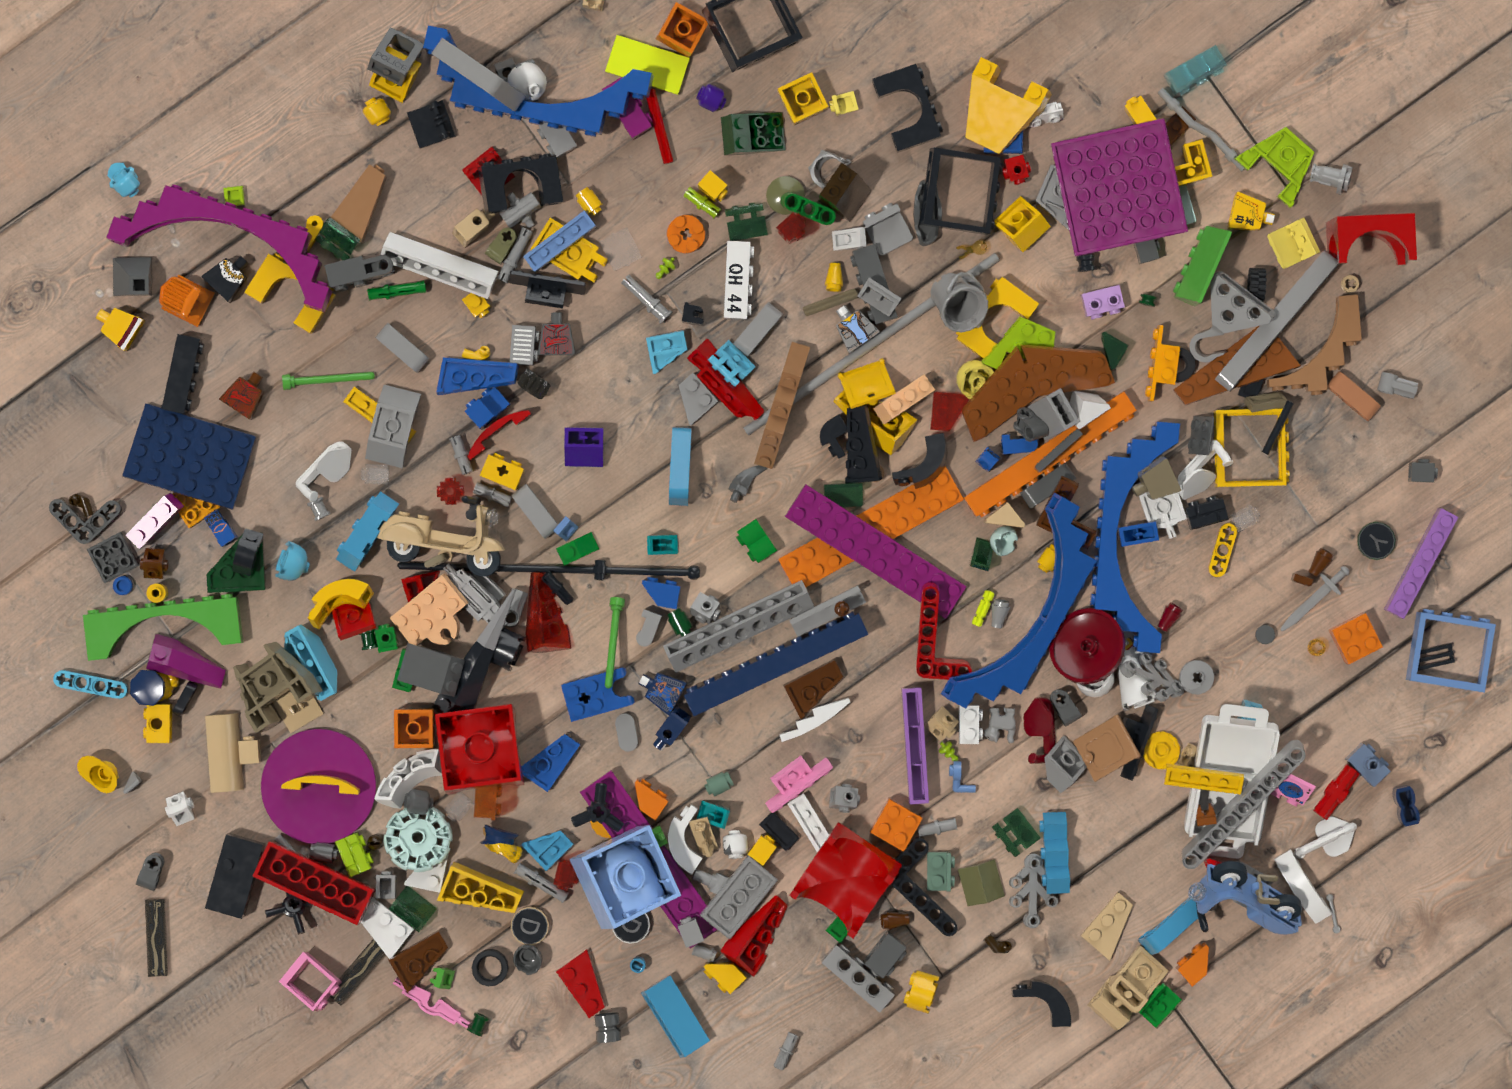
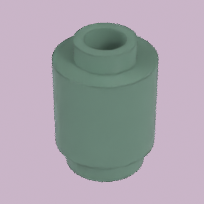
[705,771,734,797]

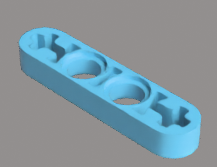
[53,670,128,699]

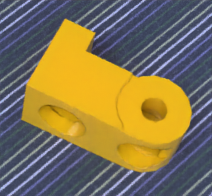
[305,215,324,252]

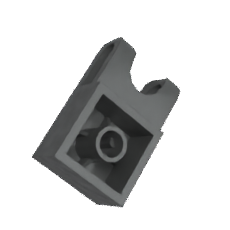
[324,255,396,292]

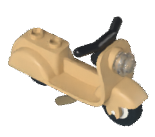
[376,495,505,577]

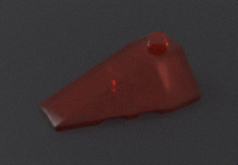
[525,572,571,653]

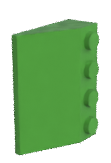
[1173,226,1232,307]

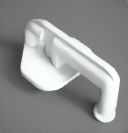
[1177,440,1233,500]
[296,441,352,502]
[1294,817,1357,859]

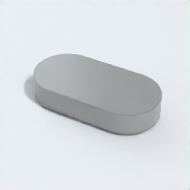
[615,713,638,752]

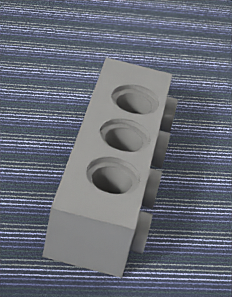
[821,944,895,1013]

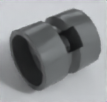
[594,1012,621,1043]

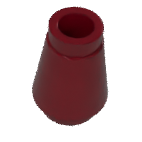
[1158,602,1183,632]

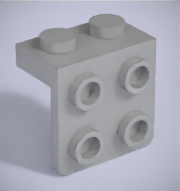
[862,203,913,256]

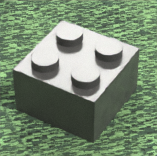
[864,931,907,978]

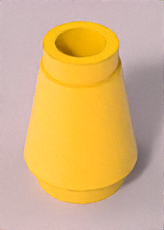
[824,263,843,292]

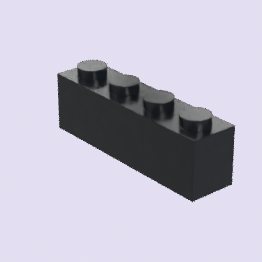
[161,334,205,415]

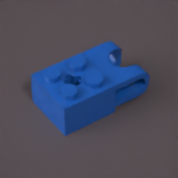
[561,667,635,722]

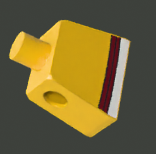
[96,308,145,352]

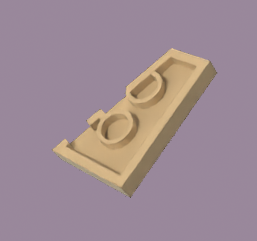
[1081,892,1133,961]

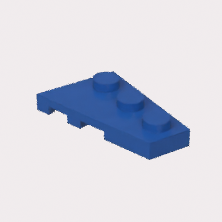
[521,734,581,792]

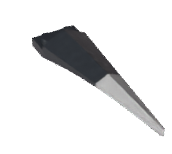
[432,589,516,713]

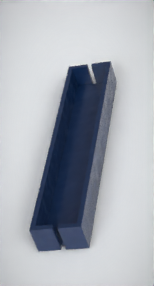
[684,611,869,716]

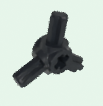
[571,783,624,832]

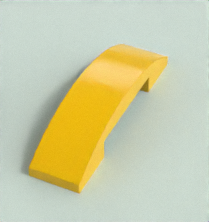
[281,775,360,795]

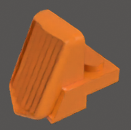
[159,274,215,327]

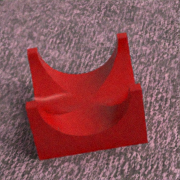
[1326,213,1417,268]
[435,704,525,795]
[789,822,902,939]

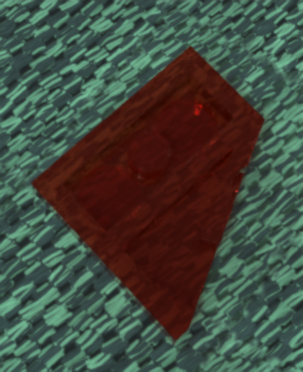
[930,391,969,432]

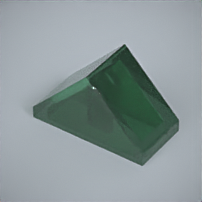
[1100,332,1129,370]
[968,538,993,571]

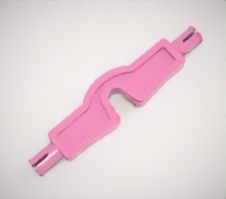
[393,977,470,1028]

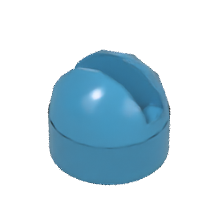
[630,956,646,973]

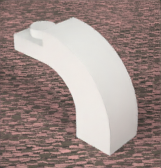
[668,804,703,874]

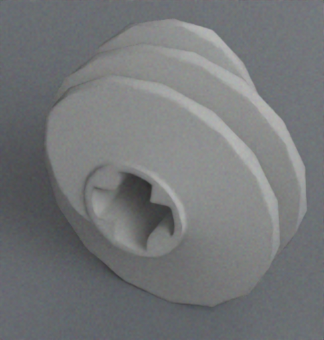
[1179,660,1214,695]

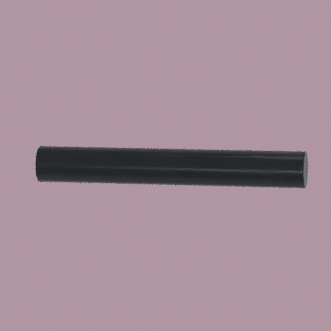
[1262,400,1294,455]

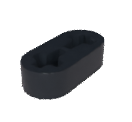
[172,681,198,717]

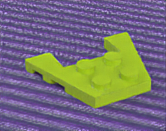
[1234,127,1314,208]
[982,316,1055,369]

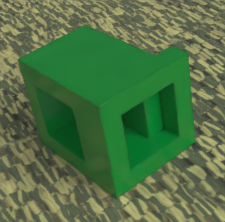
[374,624,399,653]

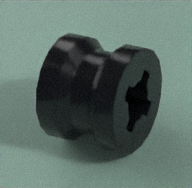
[1076,255,1097,272]

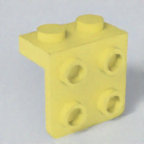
[1267,218,1320,269]

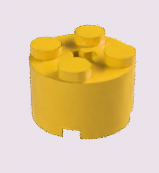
[903,970,940,1014]

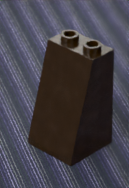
[818,162,871,222]

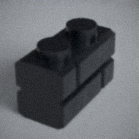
[1184,495,1229,530]

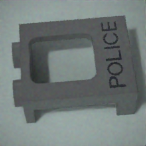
[367,27,424,87]

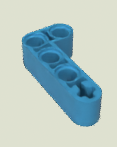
[669,427,692,506]
[1138,893,1198,955]

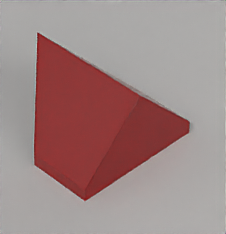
[401,570,441,602]

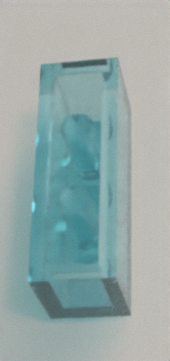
[1164,45,1227,96]

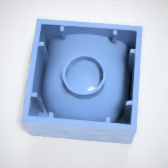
[570,825,681,929]

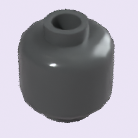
[404,789,433,815]

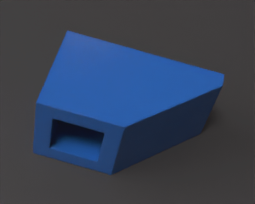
[642,577,681,609]

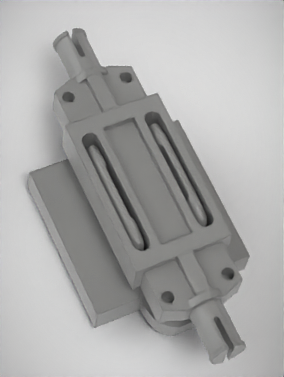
[443,563,508,629]

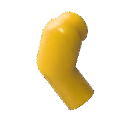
[461,346,490,361]

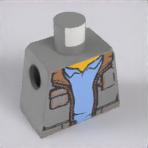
[836,305,879,353]

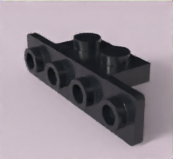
[509,271,586,309]
[1120,705,1159,781]

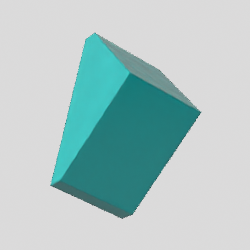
[647,535,678,555]
[696,801,730,829]

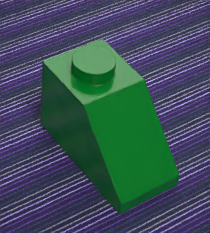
[556,532,599,566]

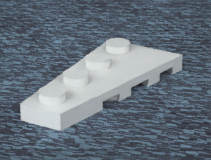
[361,897,414,959]

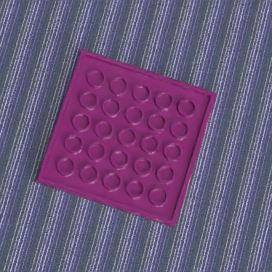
[1051,118,1188,256]

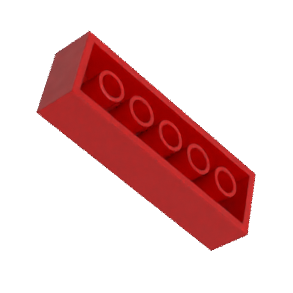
[253,841,376,925]

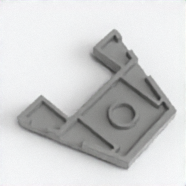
[1035,165,1069,230]

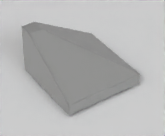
[123,771,142,794]

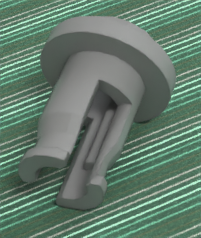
[1310,163,1353,195]

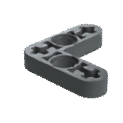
[49,499,122,544]

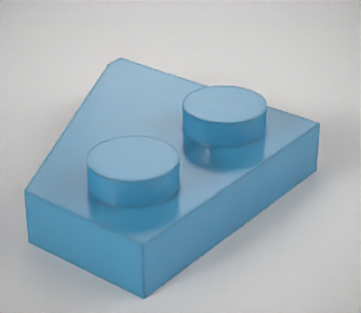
[521,831,575,871]

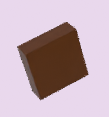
[1291,573,1314,586]

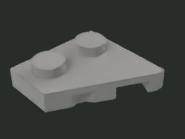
[679,373,718,425]

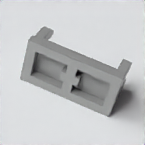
[857,278,902,317]

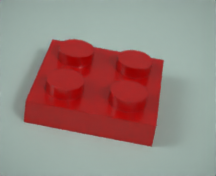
[332,601,377,641]

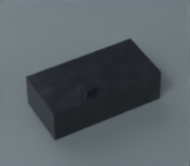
[205,833,266,919]

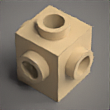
[924,706,959,741]

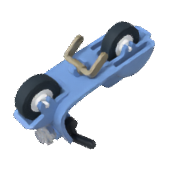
[1188,861,1302,935]

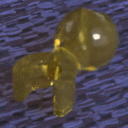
[956,240,987,259]

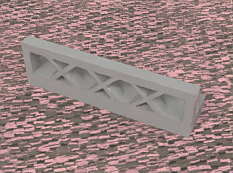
[789,585,866,637]

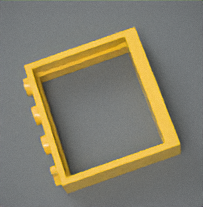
[1213,409,1290,487]

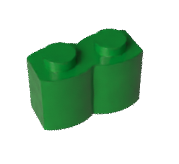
[736,519,777,563]

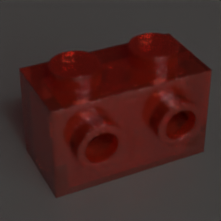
[776,212,806,244]
[553,858,579,891]

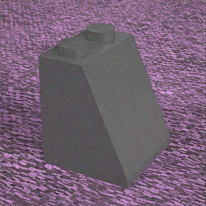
[397,643,465,697]

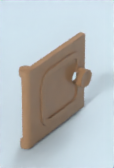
[1073,715,1141,782]

